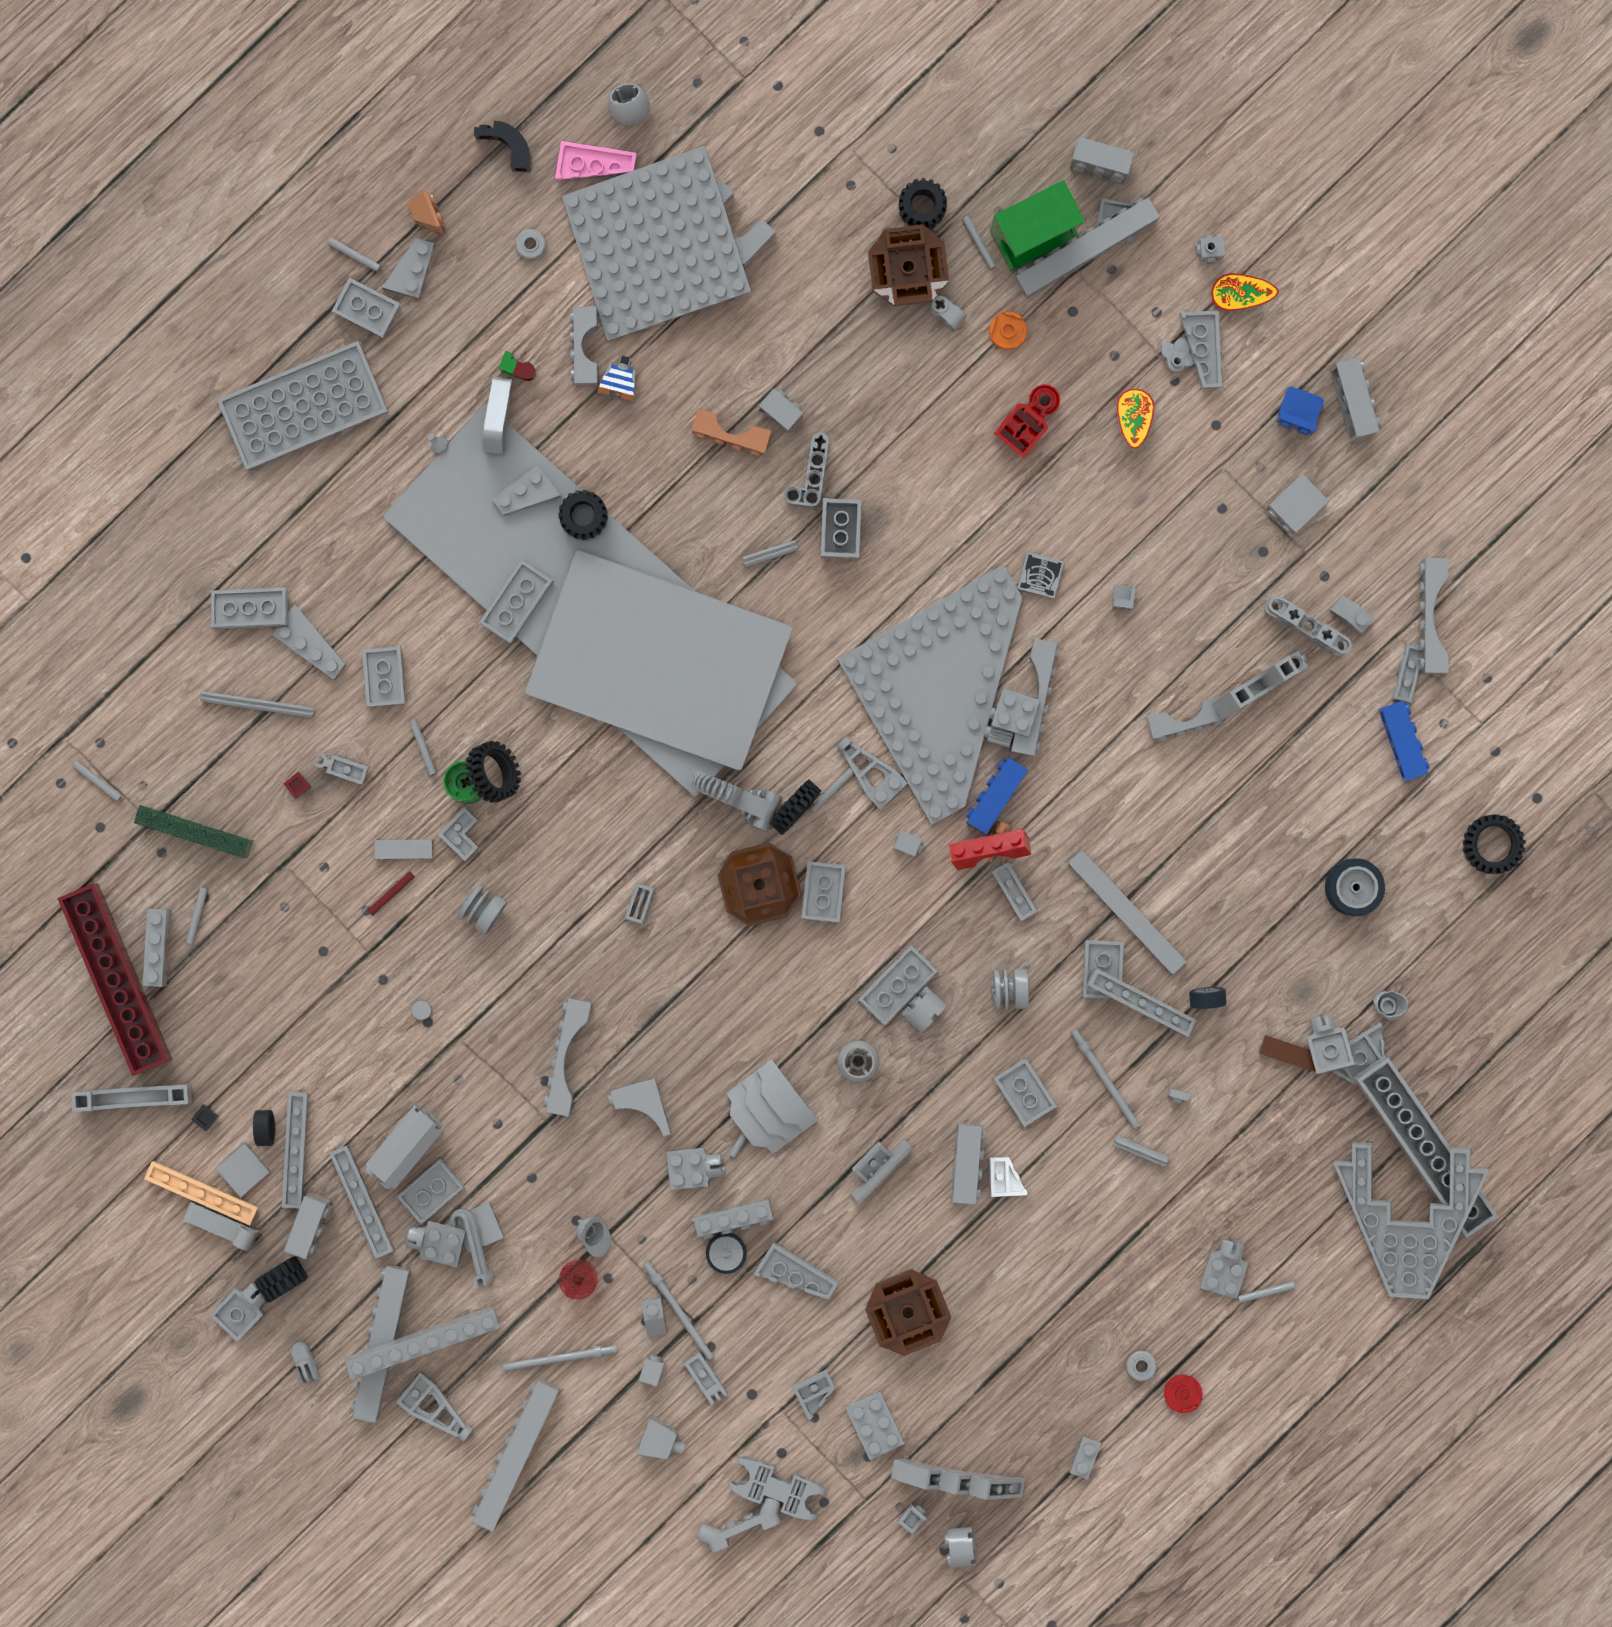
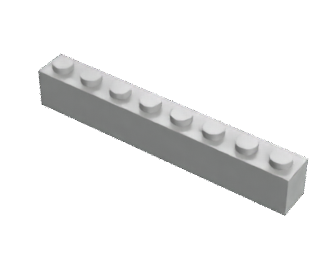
[1015,197,1160,299]
[351,1264,411,1423]
[344,1306,500,1380]
[471,1378,560,1532]

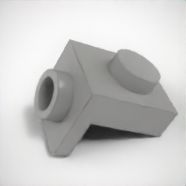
[897,1503,928,1534]

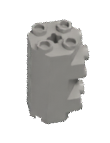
[365,1103,446,1190]

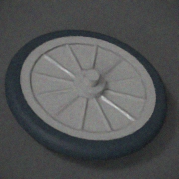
[706,1233,747,1274]

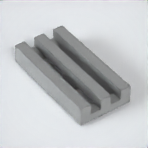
[624,883,655,925]

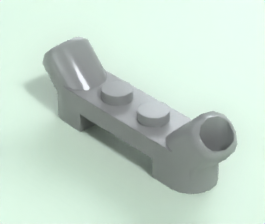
[697,1496,782,1553]

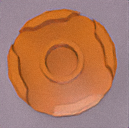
[989,311,1027,350]

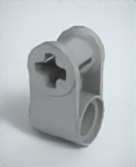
[930,296,967,331]

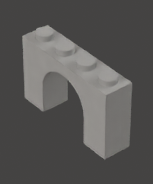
[717,180,776,268]
[1212,656,1299,720]

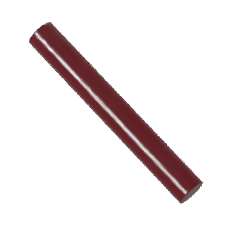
[368,872,415,916]

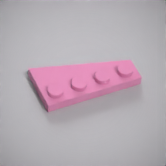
[555,141,637,180]

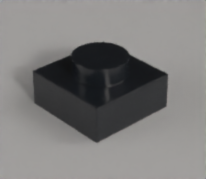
[191,1104,219,1131]

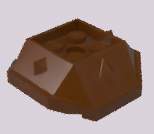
[868,224,949,307]
[718,842,801,926]
[865,1269,952,1356]

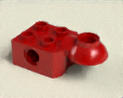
[993,384,1060,458]

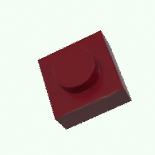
[284,772,311,799]

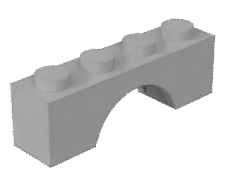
[570,306,599,386]
[1146,696,1228,742]
[143,909,171,987]

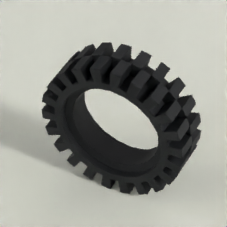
[465,741,521,803]
[769,779,822,835]
[1462,814,1526,874]

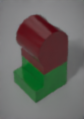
[499,351,536,381]

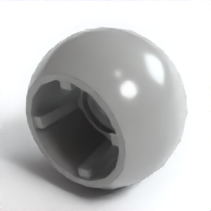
[608,83,650,126]
[837,1040,879,1082]

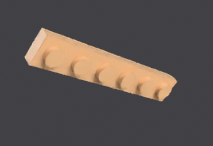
[144,1161,259,1226]

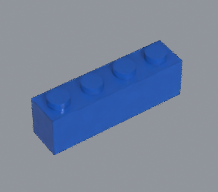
[1378,701,1429,781]
[966,758,1028,835]

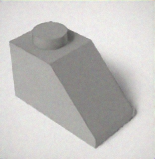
[1330,595,1374,635]
[642,1296,667,1337]

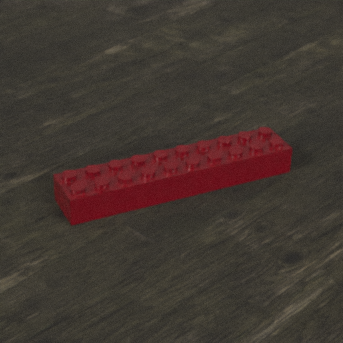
[57,883,173,1076]

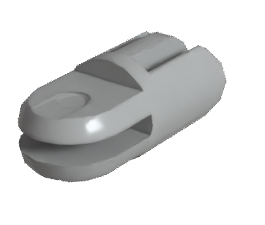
[291,1341,320,1384]

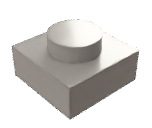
[1167,1088,1190,1103]

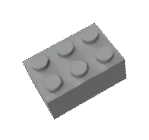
[1069,137,1134,184]
[821,498,861,560]
[284,1192,333,1259]

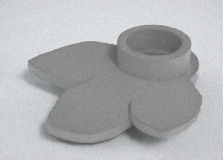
[1161,338,1194,373]

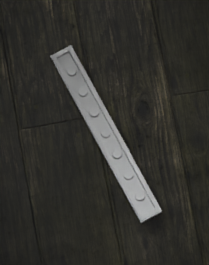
[1068,850,1186,975]

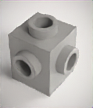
[1195,234,1225,264]

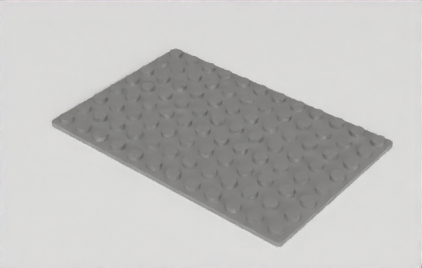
[525,550,792,770]

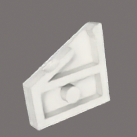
[989,1157,1027,1197]

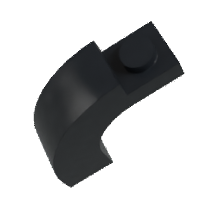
[474,120,532,172]

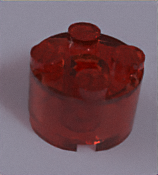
[559,1259,598,1299]

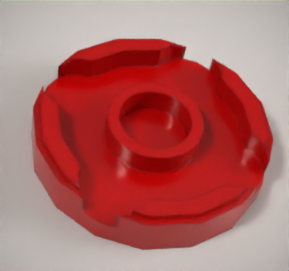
[1164,1374,1203,1414]

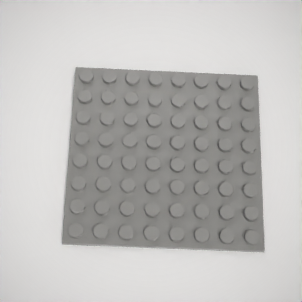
[562,145,751,341]

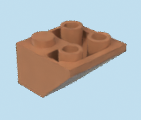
[407,190,446,235]

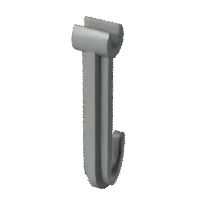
[450,1209,494,1287]

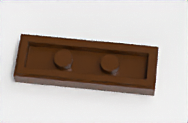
[1259,1035,1315,1072]

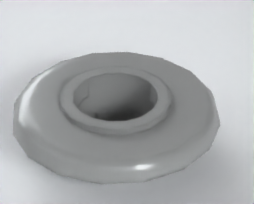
[516,229,546,259]
[1126,1351,1157,1381]

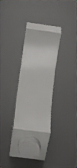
[608,1077,671,1136]

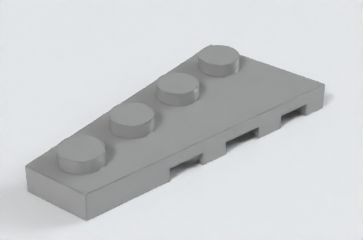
[1179,311,1222,389]
[272,604,346,680]
[753,1241,839,1300]

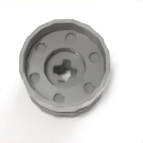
[458,884,507,935]
[991,969,1029,1010]

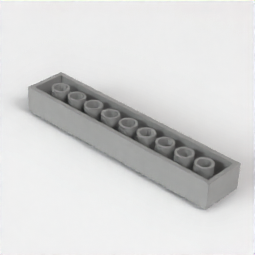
[1353,1056,1498,1238]

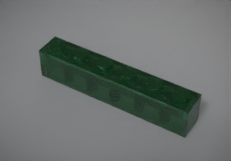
[134,805,254,858]

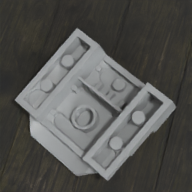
[726,1058,818,1155]

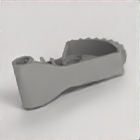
[690,771,782,832]

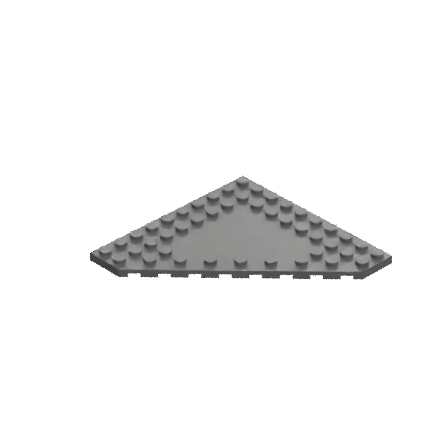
[837,564,1022,825]

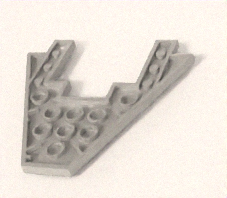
[1334,1142,1489,1299]

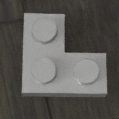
[437,807,479,861]

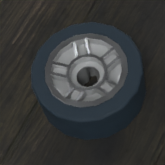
[1189,987,1227,1009]

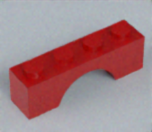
[949,829,1031,870]

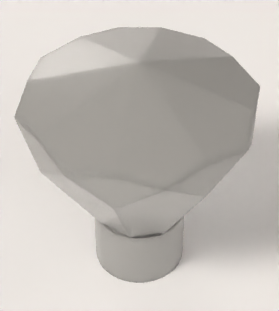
[428,433,448,454]

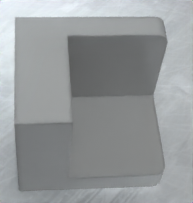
[1112,585,1136,610]

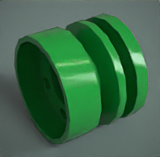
[443,761,483,804]

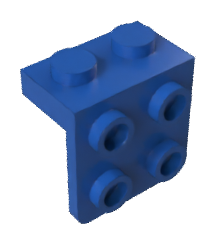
[1275,386,1324,435]

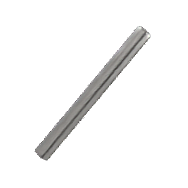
[200,691,314,718]

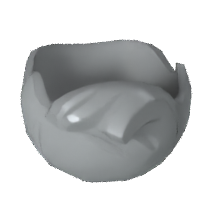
[1373,991,1408,1021]

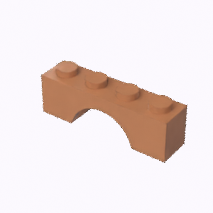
[691,408,772,457]

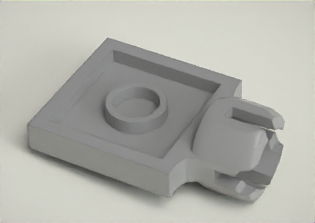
[1307,1014,1355,1075]
[666,1147,725,1190]
[406,1221,466,1267]
[1200,1238,1248,1299]
[209,1282,265,1342]

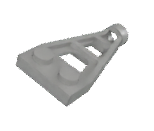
[836,736,908,809]
[396,1372,473,1442]

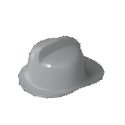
[576,1216,611,1258]

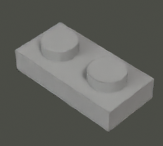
[1069,1436,1101,1480]

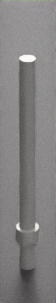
[1070,1028,1140,1129]
[643,1261,713,1360]
[502,1345,617,1371]

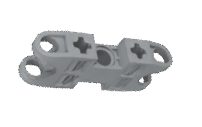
[1264,596,1352,656]
[728,1456,827,1521]

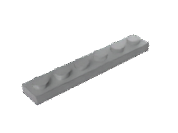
[1087,968,1196,1037]
[282,1092,308,1209]
[329,1145,394,1259]

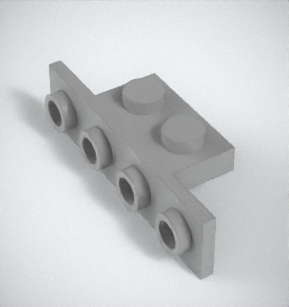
[851,1139,913,1204]

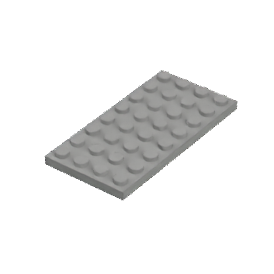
[217,341,388,471]

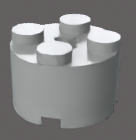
[901,986,946,1032]
[945,1526,977,1568]

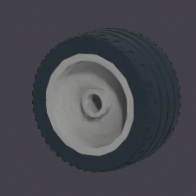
[1325,858,1385,916]

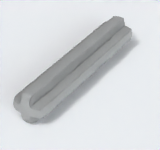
[743,540,798,567]
[1113,1136,1169,1167]

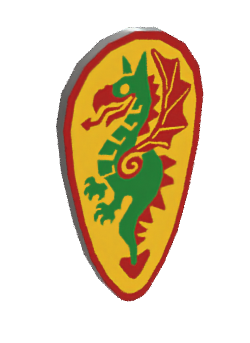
[1211,273,1279,312]
[1116,389,1155,450]

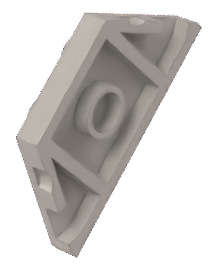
[1331,1022,1386,1085]

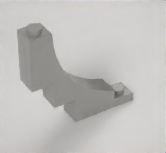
[891,1459,1025,1500]

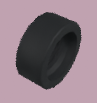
[253,1110,275,1147]

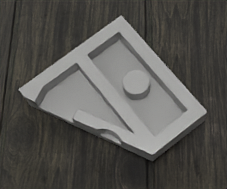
[792,1369,835,1420]

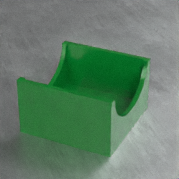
[990,180,1085,272]

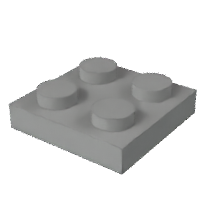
[991,688,1040,737]

